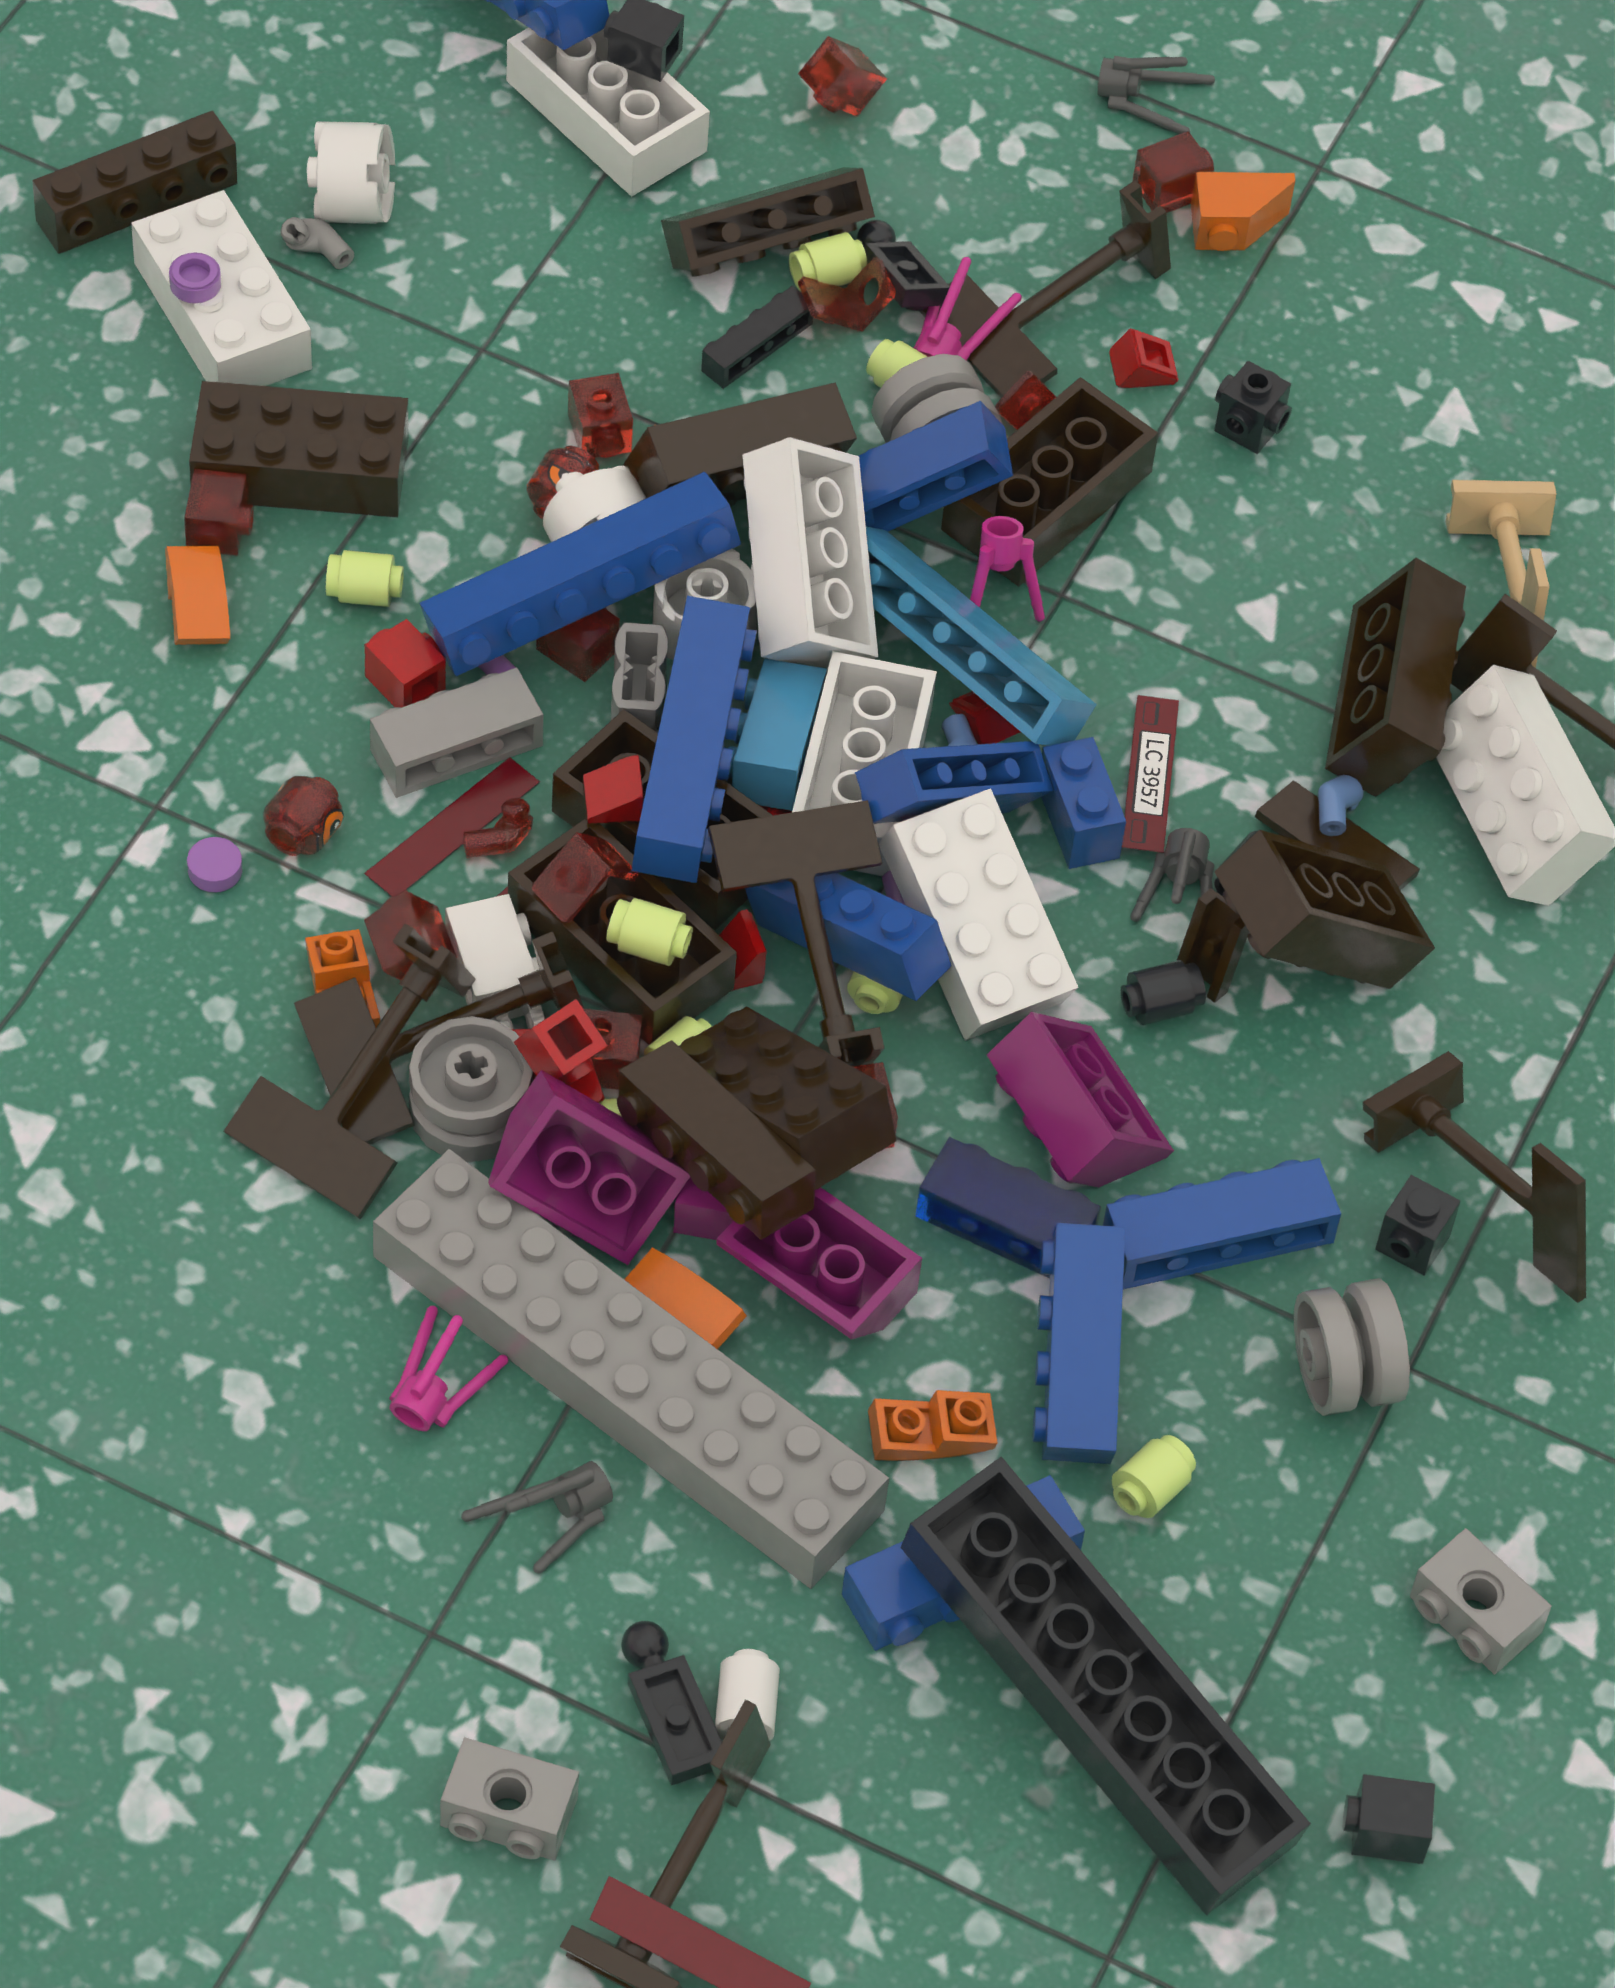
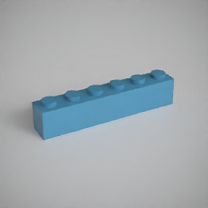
[866,526,1097,746]

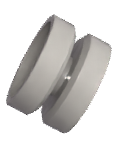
[871,354,1002,443]
[409,1016,533,1162]
[1294,1278,1410,1416]

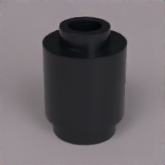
[1121,960,1206,1025]

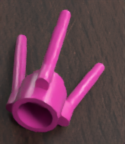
[913,257,1022,361]
[970,516,1045,622]
[389,1305,508,1432]

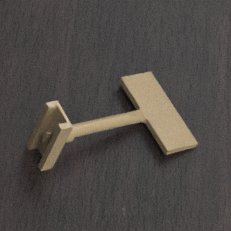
[1446,480,1557,668]

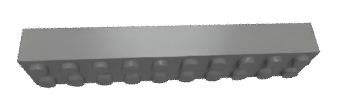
[373,1149,889,1589]

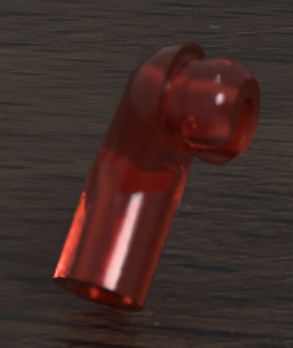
[463,798,533,858]

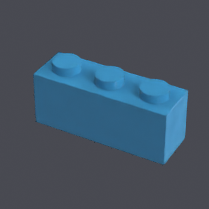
[728,658,827,811]

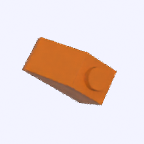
[1191,172,1295,251]

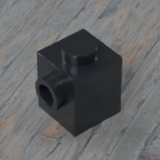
[604,0,684,82]
[1375,1175,1461,1276]
[1342,1774,1435,1864]

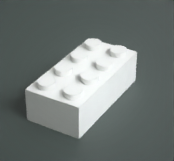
[506,27,710,197]
[131,190,312,386]
[743,437,878,671]
[792,651,937,876]
[1436,665,1615,906]
[878,788,1078,1041]

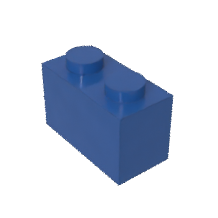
[1041,737,1126,869]

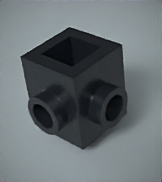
[1214,361,1292,454]

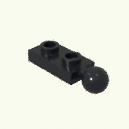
[856,220,950,311]
[621,1621,722,1786]

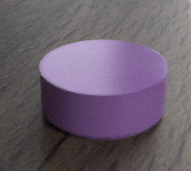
[169,252,221,303]
[187,837,242,892]

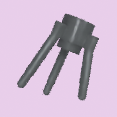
[1098,56,1215,136]
[1130,828,1215,922]
[461,1461,613,1574]

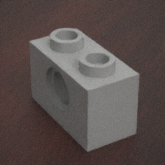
[1410,1528,1552,1675]
[440,1737,579,1861]

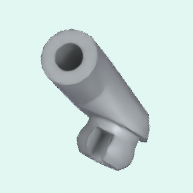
[281,217,355,269]

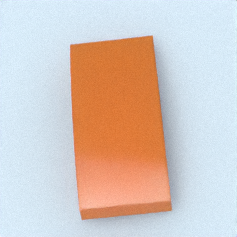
[165,546,230,645]
[305,929,380,1027]
[624,1247,747,1349]
[868,1390,998,1461]

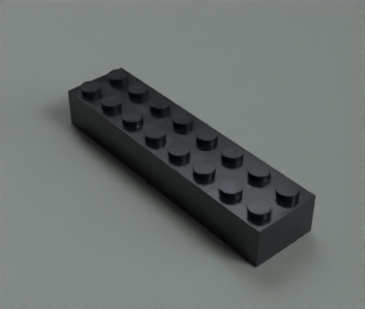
[900,1457,1311,1916]

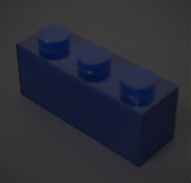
[915,1137,1101,1279]

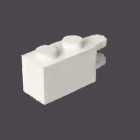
[445,894,545,1029]

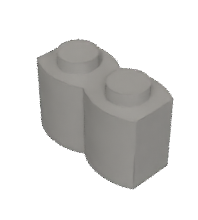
[611,623,668,731]

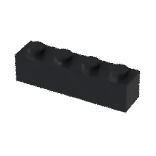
[701,286,815,389]

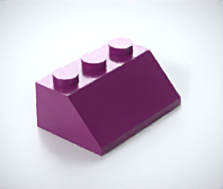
[987,1012,1174,1188]
[488,1070,690,1265]
[716,1187,922,1340]

